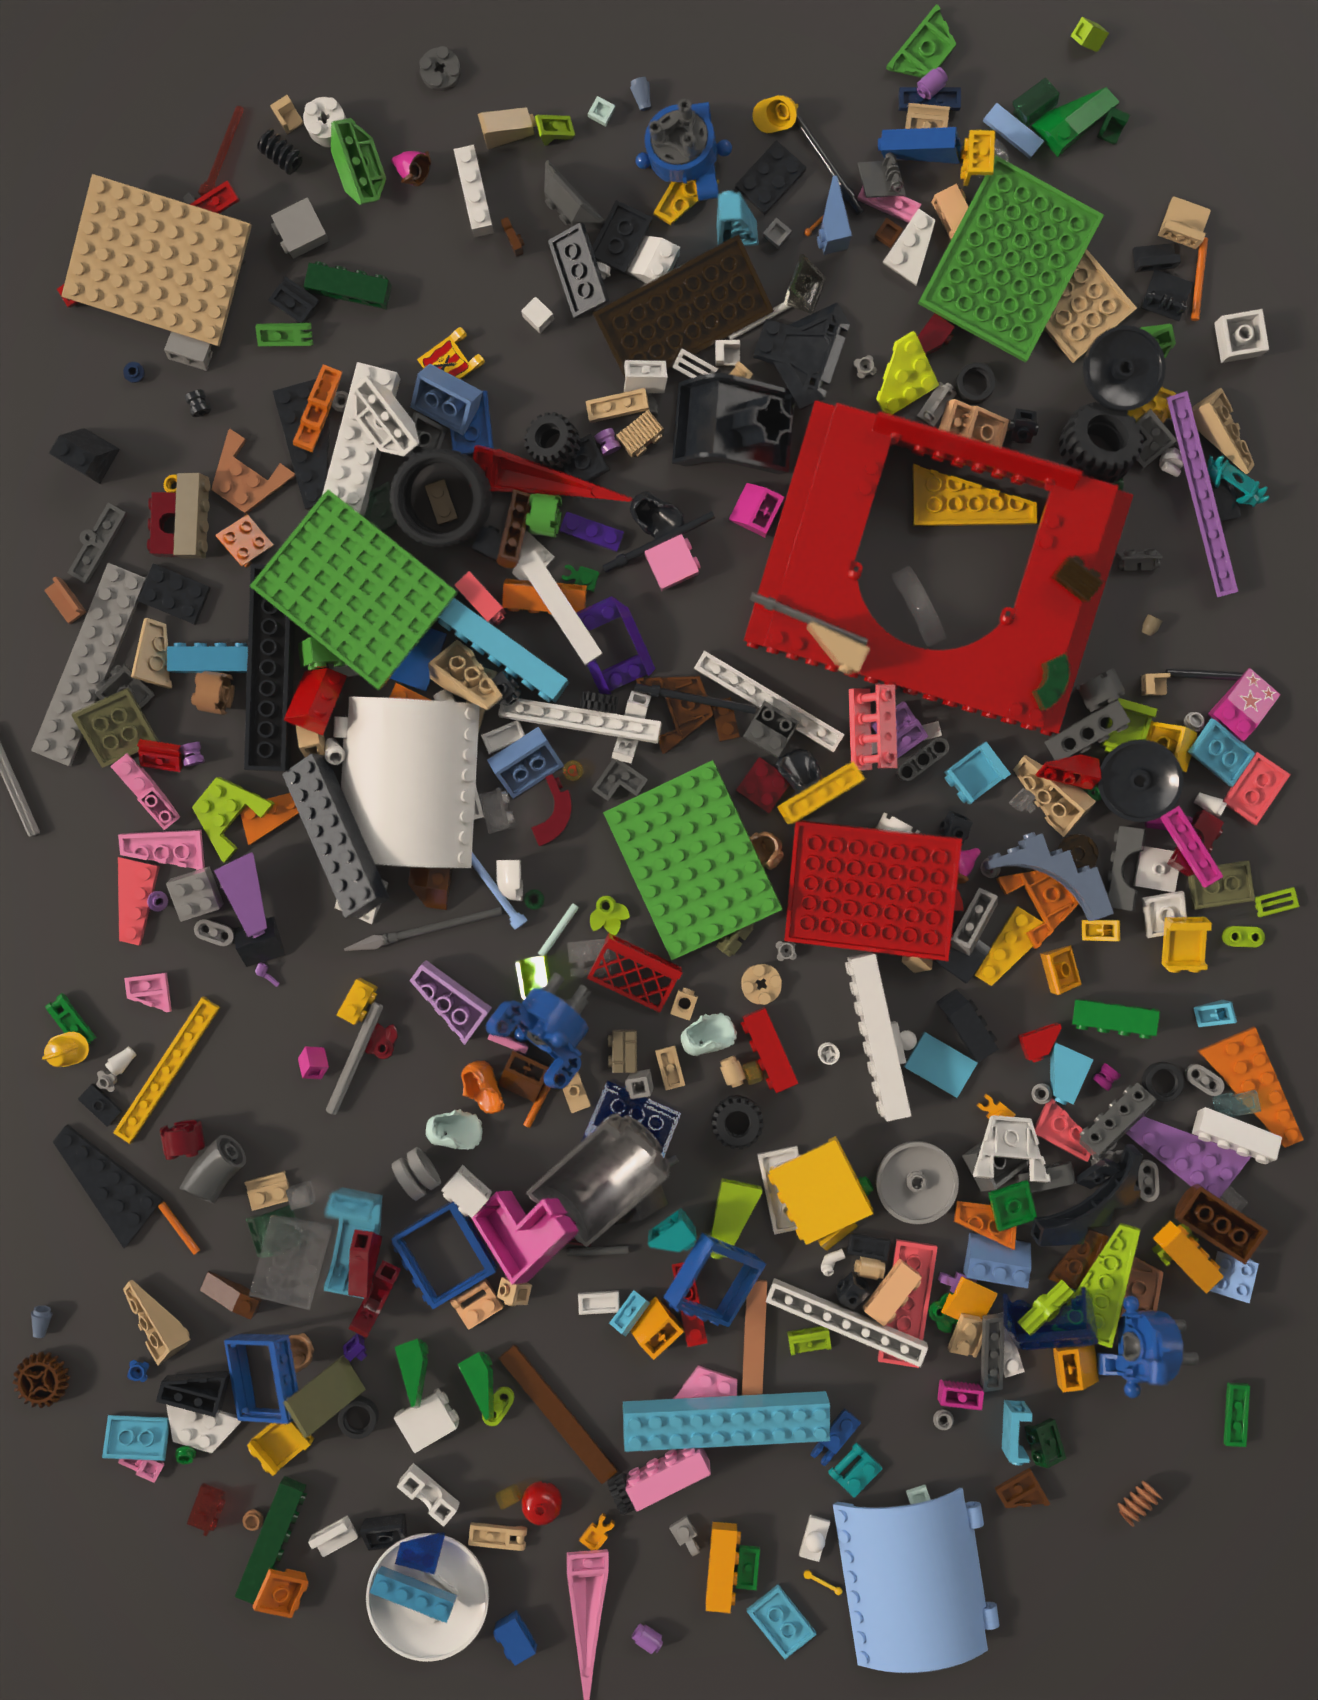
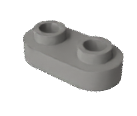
[194,919,235,946]
[1185,1064,1224,1096]
[1136,1160,1159,1202]

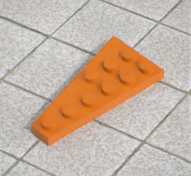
[1197,1027,1304,1148]

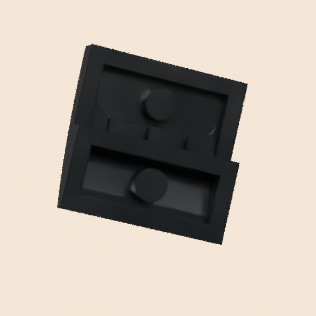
[1193,479,1241,527]
[933,925,991,984]

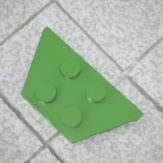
[886,4,956,78]

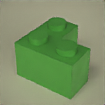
[298,637,346,671]

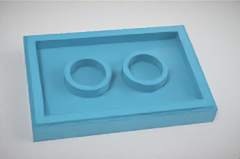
[1188,719,1256,787]
[904,1032,978,1098]
[102,1415,170,1461]
[747,1584,817,1659]

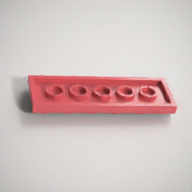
[878,1239,938,1368]

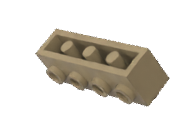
[173,473,211,559]

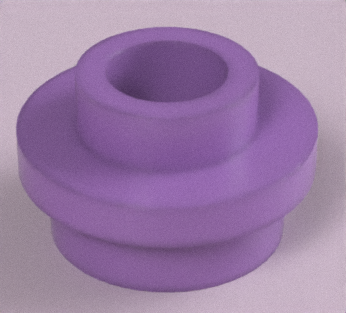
[147,891,168,911]

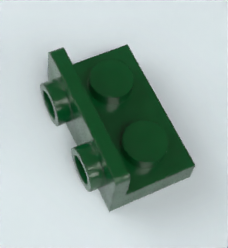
[1024,1418,1067,1468]

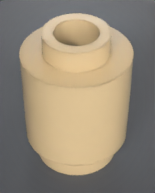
[720,1056,746,1088]
[854,1256,885,1280]

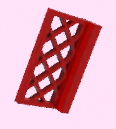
[587,933,683,1013]

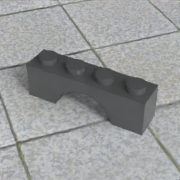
[1106,826,1147,911]

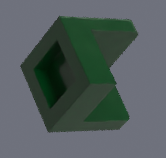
[1097,107,1130,145]

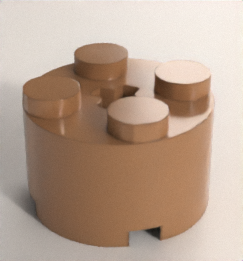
[191,671,235,715]

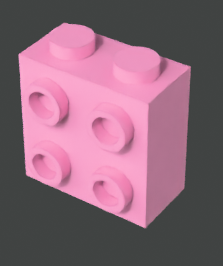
[644,534,701,591]

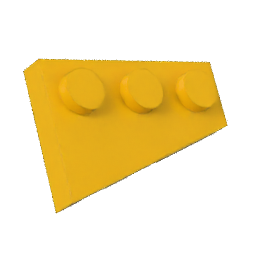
[653,179,719,225]

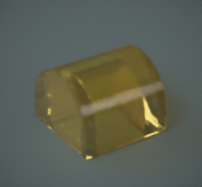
[741,1059,764,1085]
[496,1483,522,1510]

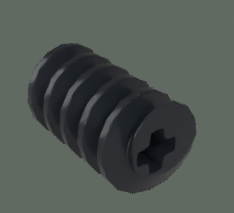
[257,128,303,175]

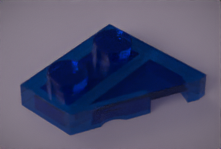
[395,1532,446,1574]

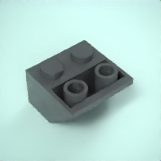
[743,701,799,758]

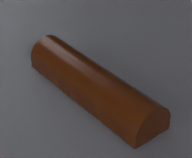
[497,489,531,568]

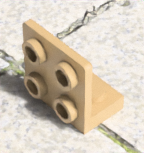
[1158,196,1211,249]

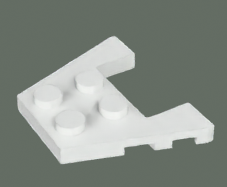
[973,1115,1050,1183]

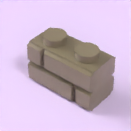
[608,1030,637,1073]

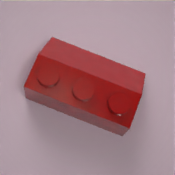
[284,668,347,736]

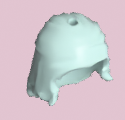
[681,1013,737,1056]
[426,1109,483,1150]

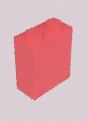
[454,571,506,626]

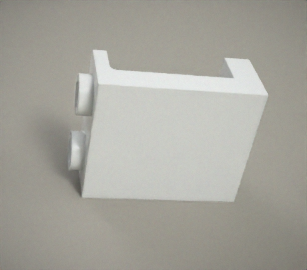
[394,1388,459,1454]

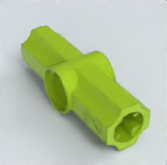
[1018,1280,1075,1336]

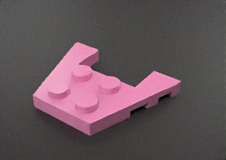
[673,1365,737,1399]

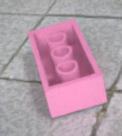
[626,1448,711,1511]

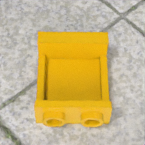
[1161,917,1212,973]
[247,1422,314,1476]

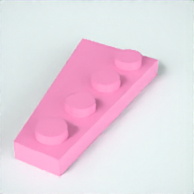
[118,830,205,870]

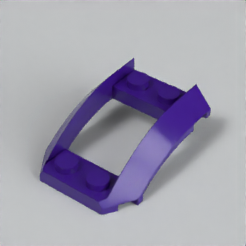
[576,596,656,694]

